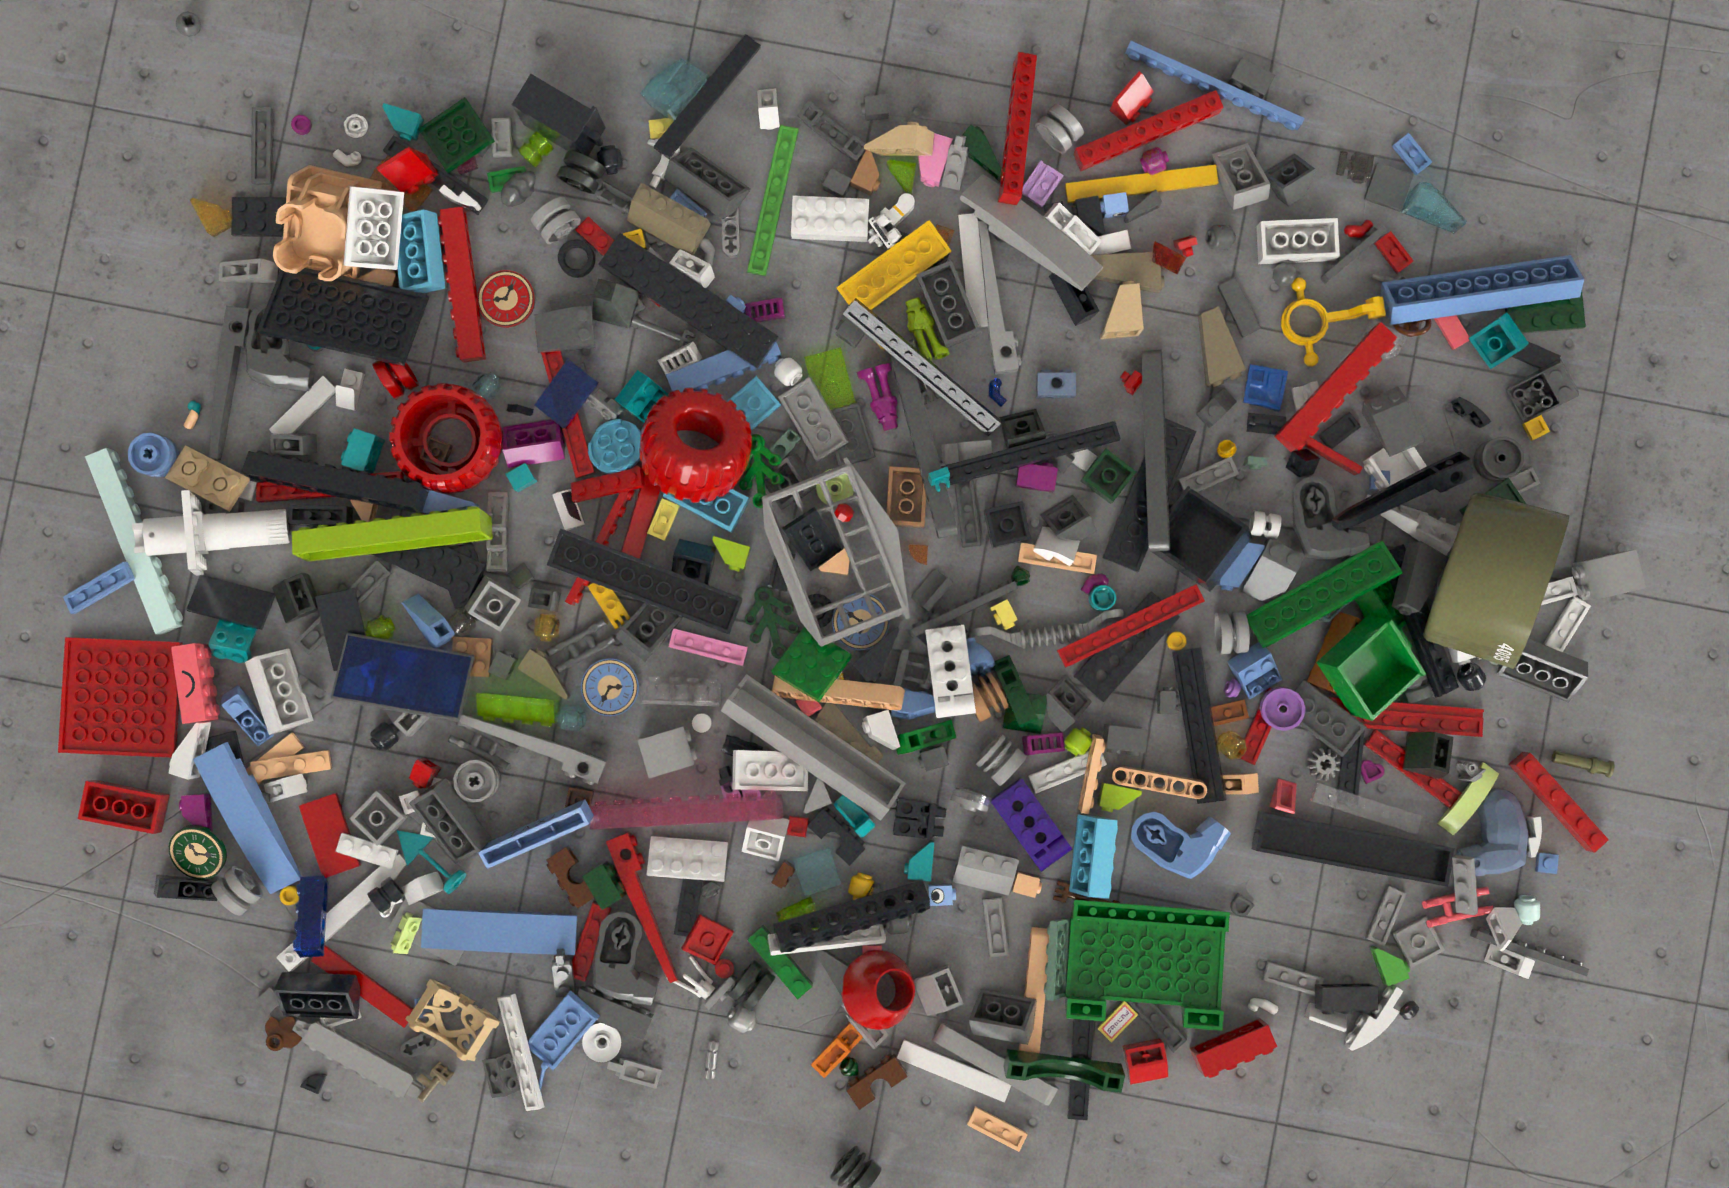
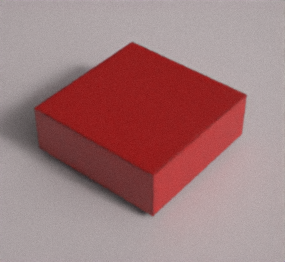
[787,815,809,838]

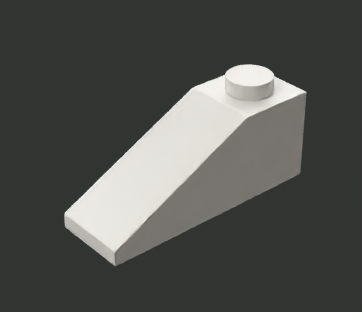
[169,721,211,780]

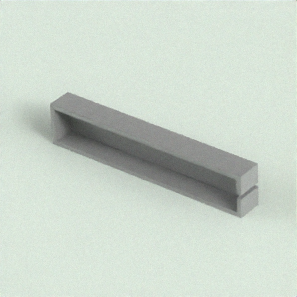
[721,674,906,821]

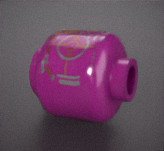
[1140,147,1169,175]

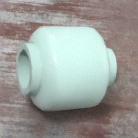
[1514,895,1540,925]

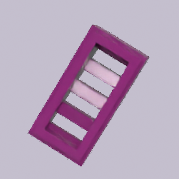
[745,297,785,322]
[1022,732,1065,755]

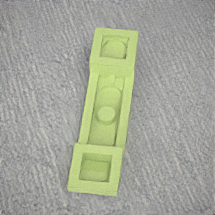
[1437,762,1499,835]

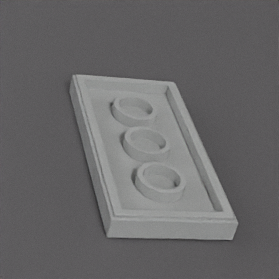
[778,376,849,462]
[388,897,465,966]

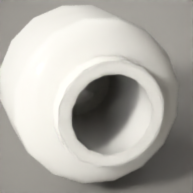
[774,357,802,386]

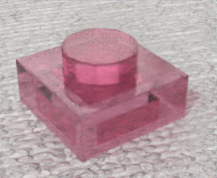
[457,156,478,175]

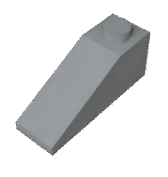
[219,258,278,283]

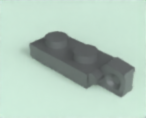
[552,949,576,997]

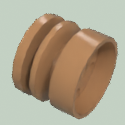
[972,671,1009,722]

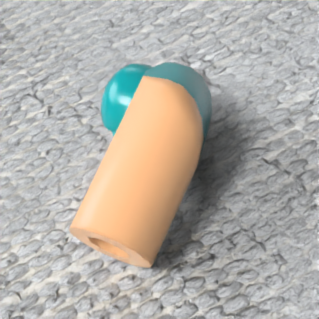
[183,400,202,429]

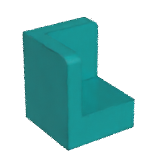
[506,463,537,492]

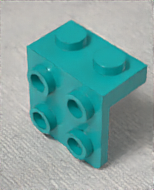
[208,619,257,663]

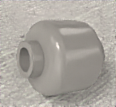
[727,1004,757,1033]

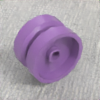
[1259,686,1305,731]

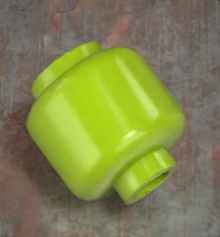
[1064,727,1092,757]

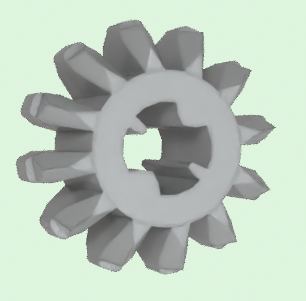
[1307,748,1341,781]

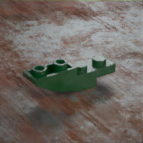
[994,655,1038,727]

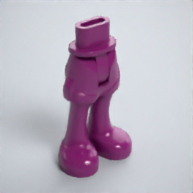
[857,363,898,431]

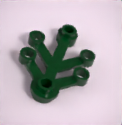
[745,586,798,659]

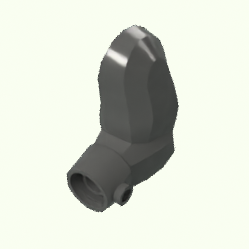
[245,303,315,391]
[1293,476,1370,560]
[593,912,660,1006]

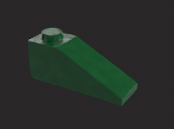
[962,125,1001,182]

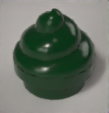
[1011,566,1030,586]
[839,1057,859,1077]

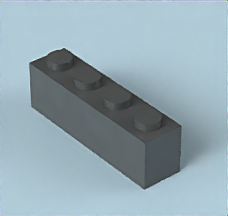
[577,985,654,1040]

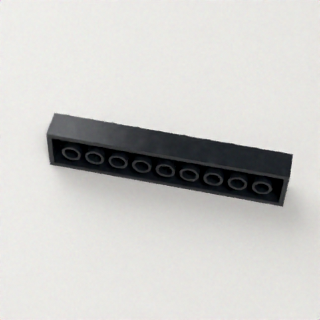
[547,529,743,634]

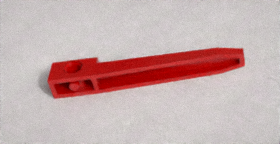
[606,832,678,983]

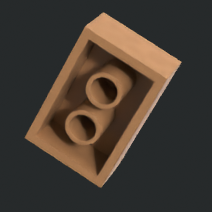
[887,466,926,528]

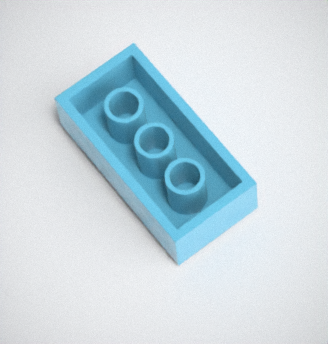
[398,209,445,294]
[663,489,750,533]
[1069,814,1118,898]

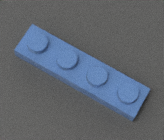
[63,562,135,614]

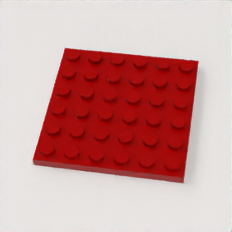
[58,637,183,758]

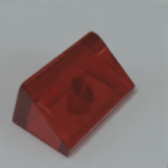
[1152,241,1186,274]

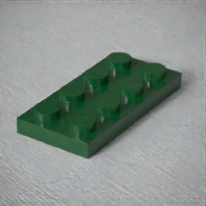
[1505,291,1586,334]

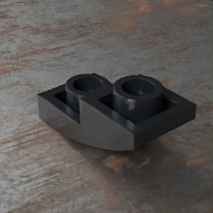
[1451,397,1491,428]

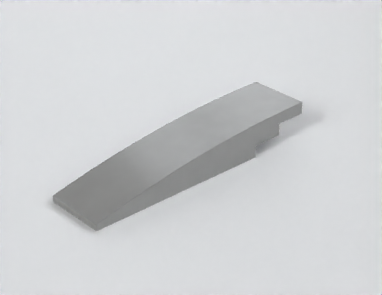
[960,174,1103,291]

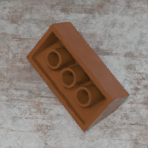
[1307,611,1362,696]

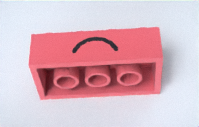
[171,643,220,724]

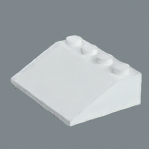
[344,186,404,270]

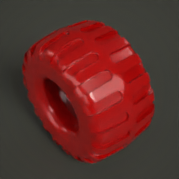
[389,383,503,493]
[639,388,752,503]

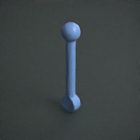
[538,1062,549,1096]

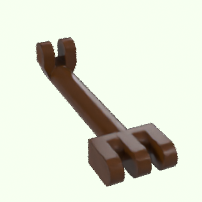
[1053,881,1120,903]

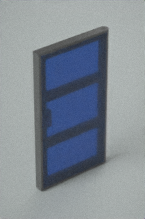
[331,632,475,722]

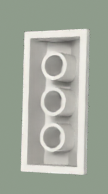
[245,648,314,735]

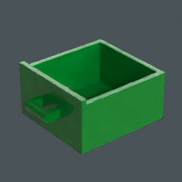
[1316,615,1426,721]

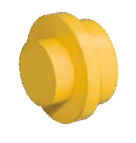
[1217,440,1237,458]

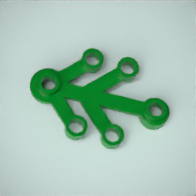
[739,434,784,508]

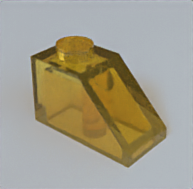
[190,198,232,237]

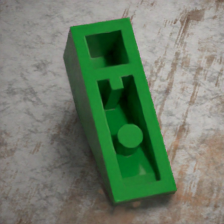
[896,720,957,755]

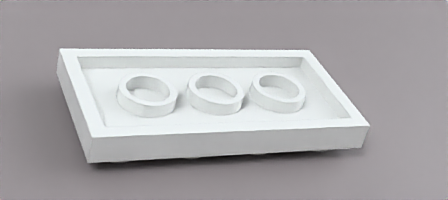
[732,750,808,791]
[647,836,728,882]

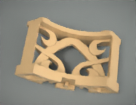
[405,979,500,1061]

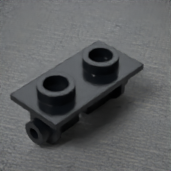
[1246,413,1287,435]
[721,735,763,756]

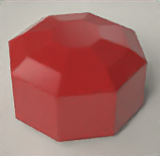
[834,503,854,522]

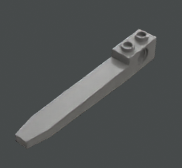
[978,221,1021,375]
[460,714,607,785]

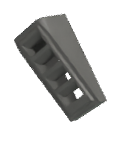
[1124,189,1162,223]

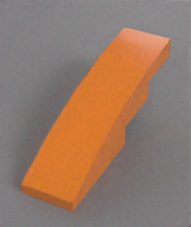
[811,1021,863,1078]

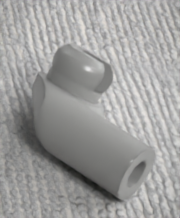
[698,237,715,266]

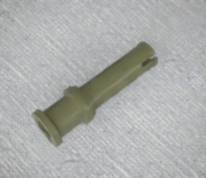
[1552,750,1615,778]

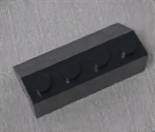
[274,972,360,1019]

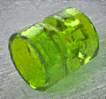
[518,131,554,168]

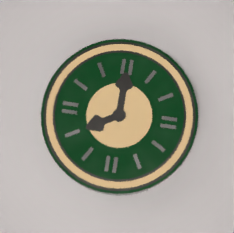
[169,825,227,880]

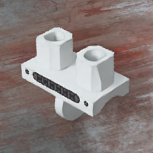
[868,213,902,249]

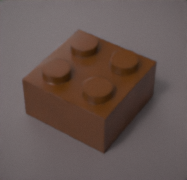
[419,436,453,468]
[565,786,594,809]
[771,860,795,889]

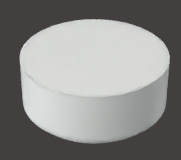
[692,713,712,733]

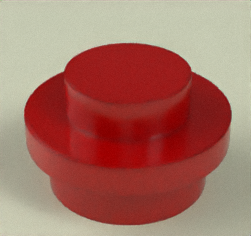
[715,959,734,979]

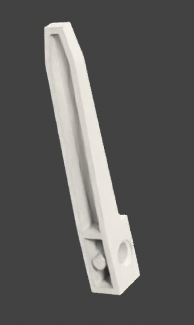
[276,854,407,972]

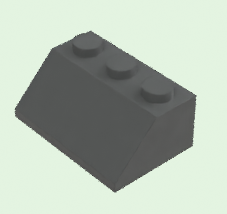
[969,989,1037,1045]

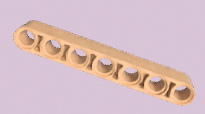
[772,676,905,710]
[1019,927,1049,1053]

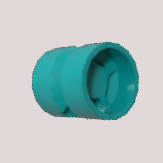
[1088,585,1116,611]

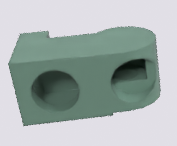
[769,428,802,462]

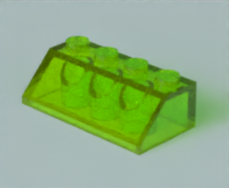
[476,693,560,727]

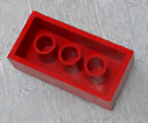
[77,780,170,834]
[1189,1018,1277,1078]

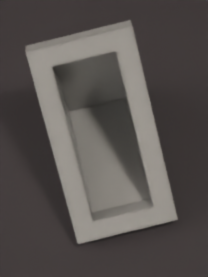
[803,778,832,814]

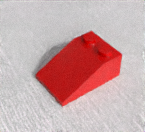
[376,147,439,195]

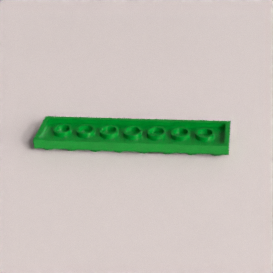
[1246,541,1402,648]

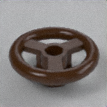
[1393,319,1432,337]

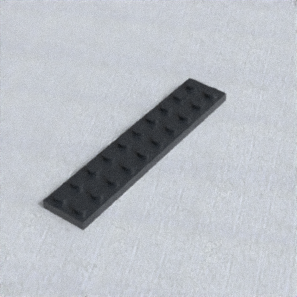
[599,233,779,369]

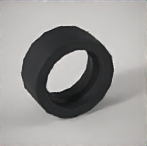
[558,239,595,278]

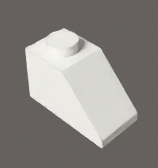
[757,88,779,130]
[669,249,715,288]
[862,710,900,750]
[264,774,307,803]
[1486,907,1522,951]
[1484,944,1535,979]

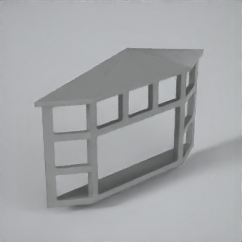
[762,457,910,646]

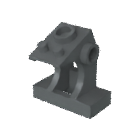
[893,649,932,690]

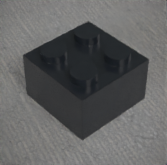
[983,501,1031,549]

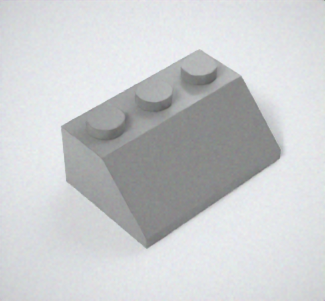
[952,844,1019,896]

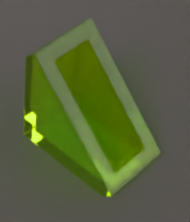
[886,159,916,195]

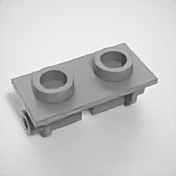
[585,387,624,420]
[1456,761,1486,782]

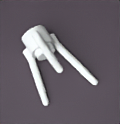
[666,955,715,1000]

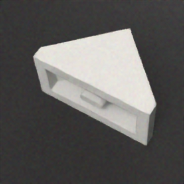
[401,871,444,905]

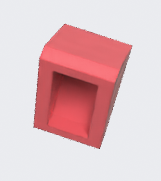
[1269,778,1297,814]

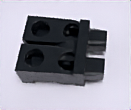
[893,797,947,839]

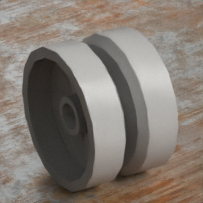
[1035,104,1084,154]
[531,197,581,244]
[1214,611,1249,654]
[453,759,501,802]
[211,866,263,916]

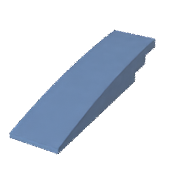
[193,742,303,894]
[421,908,577,955]

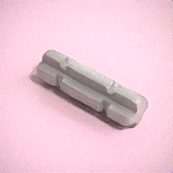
[704,1040,719,1079]

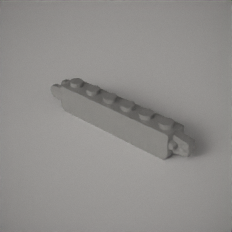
[292,1018,425,1099]

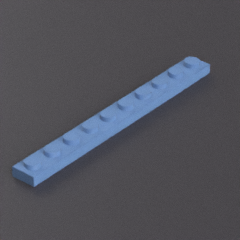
[1125,41,1305,130]

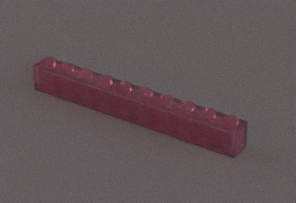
[589,791,783,830]

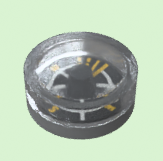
[950,785,992,812]

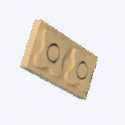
[165,445,250,512]

